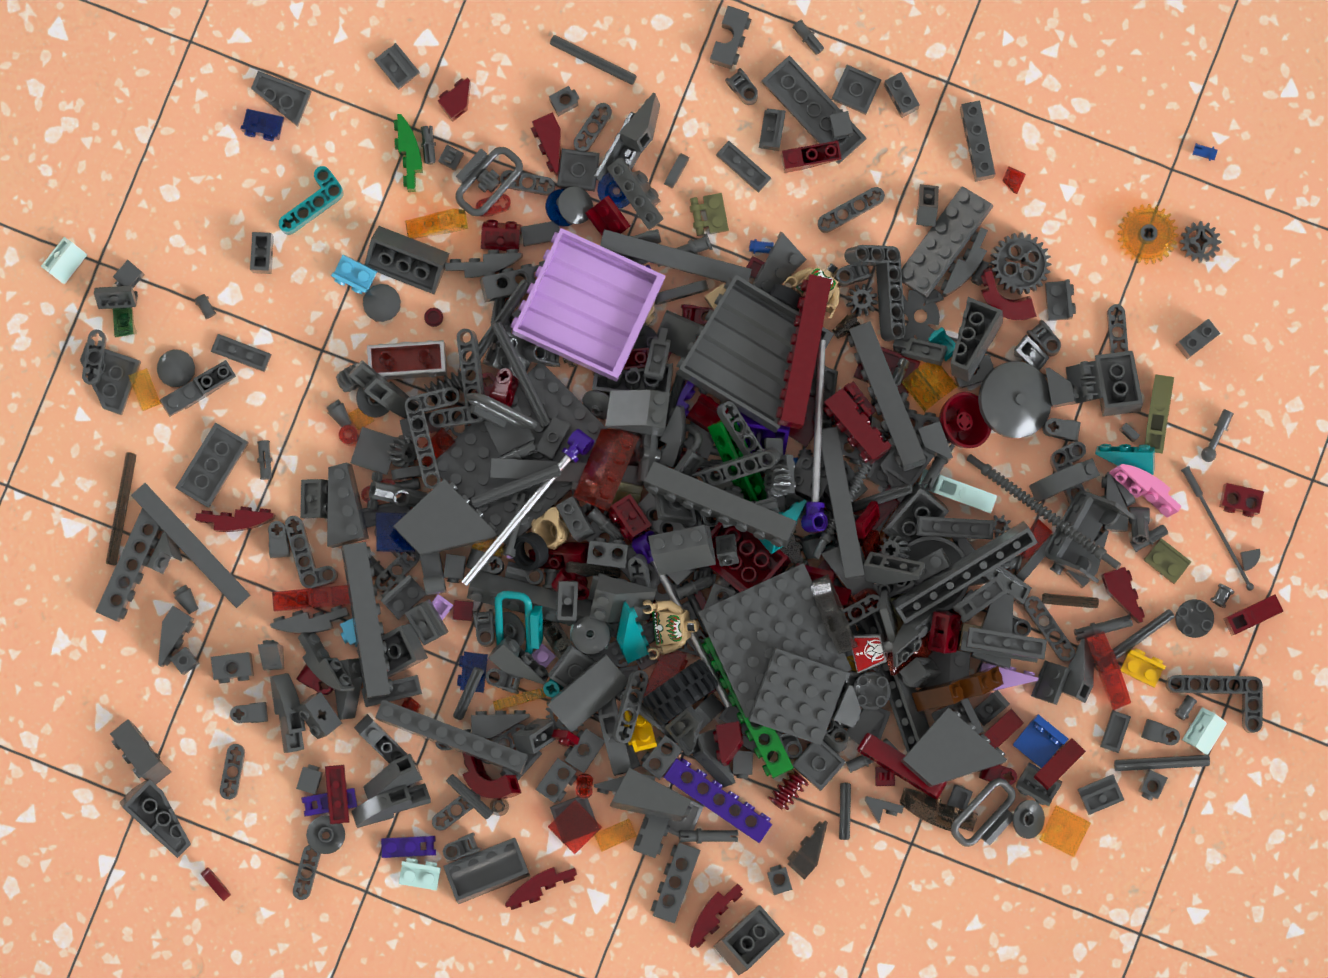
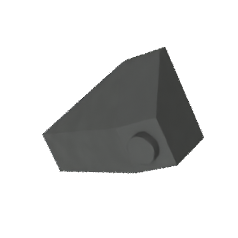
[119,779,191,858]

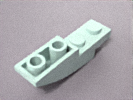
[919,469,997,514]

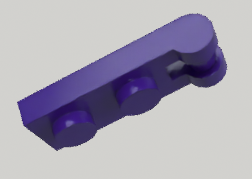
[301,788,358,817]
[381,836,436,858]

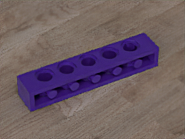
[663,758,772,843]

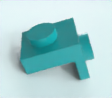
[928,327,956,361]

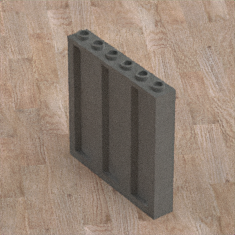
[676,275,834,433]

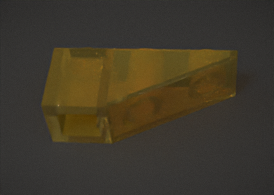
[405,208,468,239]

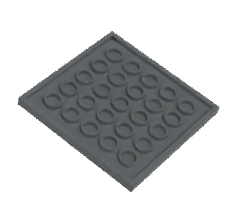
[698,563,851,718]

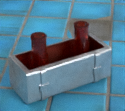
[367,340,447,380]

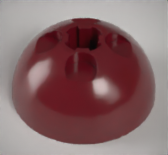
[939,392,991,449]

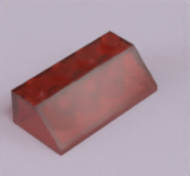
[573,429,639,511]

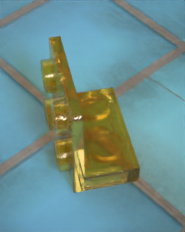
[901,362,957,412]

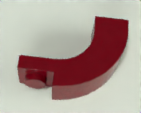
[981,268,1037,320]
[462,753,522,799]

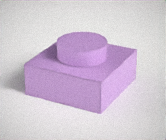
[432,594,454,621]
[532,644,556,668]

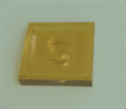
[1039,805,1091,857]

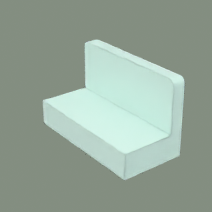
[41,237,87,284]
[1182,707,1227,755]

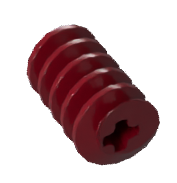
[767,769,809,810]

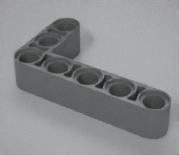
[844,245,905,342]
[429,329,485,428]
[405,387,460,489]
[691,447,780,527]
[1165,675,1263,733]

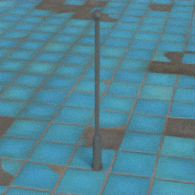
[1181,466,1254,591]

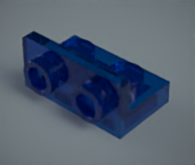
[240,109,284,142]
[457,652,488,693]

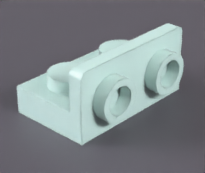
[399,858,441,891]

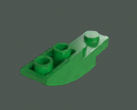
[394,114,423,192]

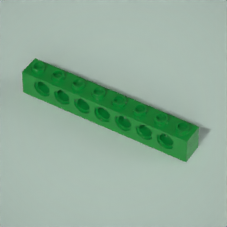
[702,636,794,778]

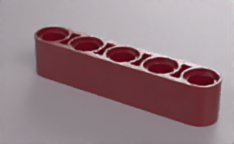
[857,733,947,799]

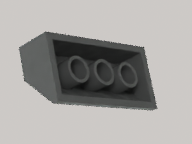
[364,226,450,294]

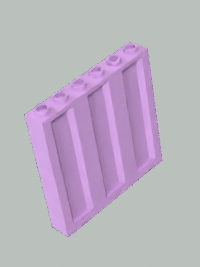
[511,228,666,382]

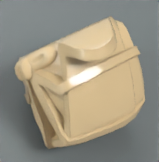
[531,507,570,550]

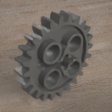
[989,232,1052,295]

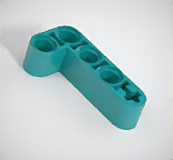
[279,166,344,235]

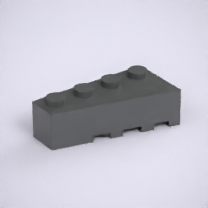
[950,297,1003,382]
[592,363,673,405]
[327,462,369,548]

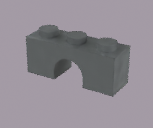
[710,6,752,69]

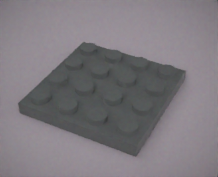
[748,647,848,745]

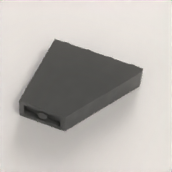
[394,479,498,556]
[901,707,1007,787]

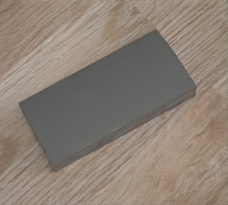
[546,653,628,732]
[443,837,530,905]

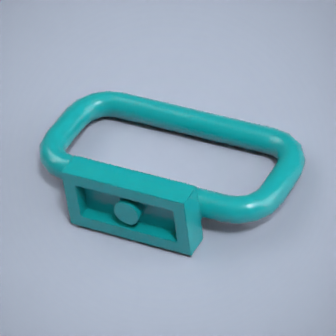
[494,591,543,655]

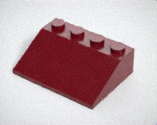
[709,522,791,592]

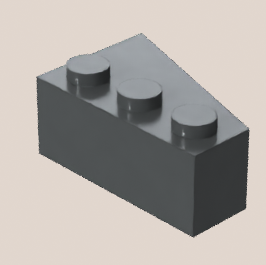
[110,719,172,784]
[633,815,670,858]

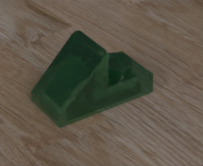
[113,307,137,338]

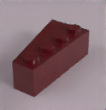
[823,388,892,465]

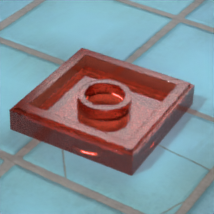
[548,799,602,854]

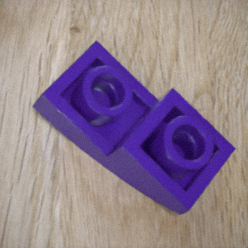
[676,381,696,416]

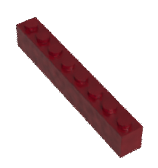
[776,274,832,430]

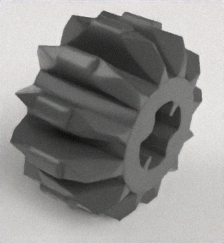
[845,284,878,317]
[336,363,360,392]
[387,435,419,468]
[763,464,792,497]
[878,535,911,559]

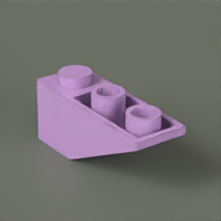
[979,662,1039,691]

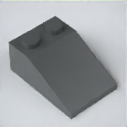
[1095,351,1143,417]
[605,390,670,437]
[882,482,949,543]
[589,574,657,622]
[357,624,428,678]
[910,649,971,688]
[713,905,785,976]

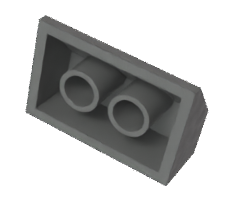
[648,525,716,575]

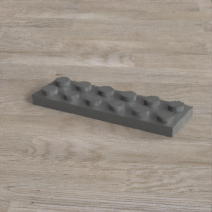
[761,55,867,165]
[901,186,994,298]

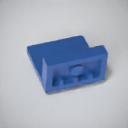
[1013,714,1068,768]

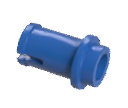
[1192,143,1218,161]
[749,239,774,254]

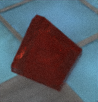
[1002,166,1026,194]

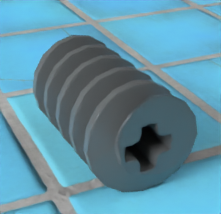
[424,369,464,405]

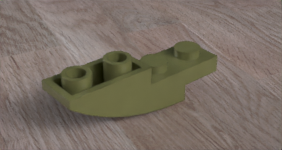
[1145,374,1174,454]

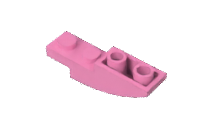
[1109,464,1181,518]

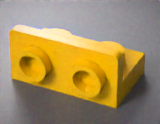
[1119,648,1166,688]
[623,710,657,752]

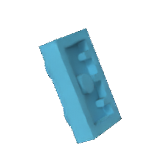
[331,255,378,294]

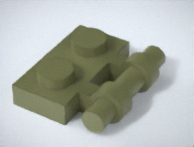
[690,193,729,236]

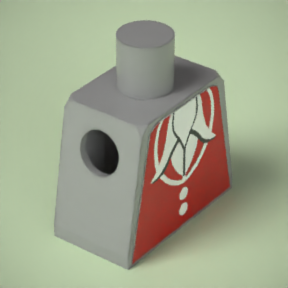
[849,633,894,673]

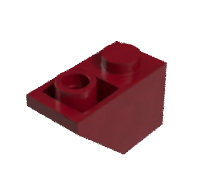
[438,77,471,122]
[713,721,744,766]

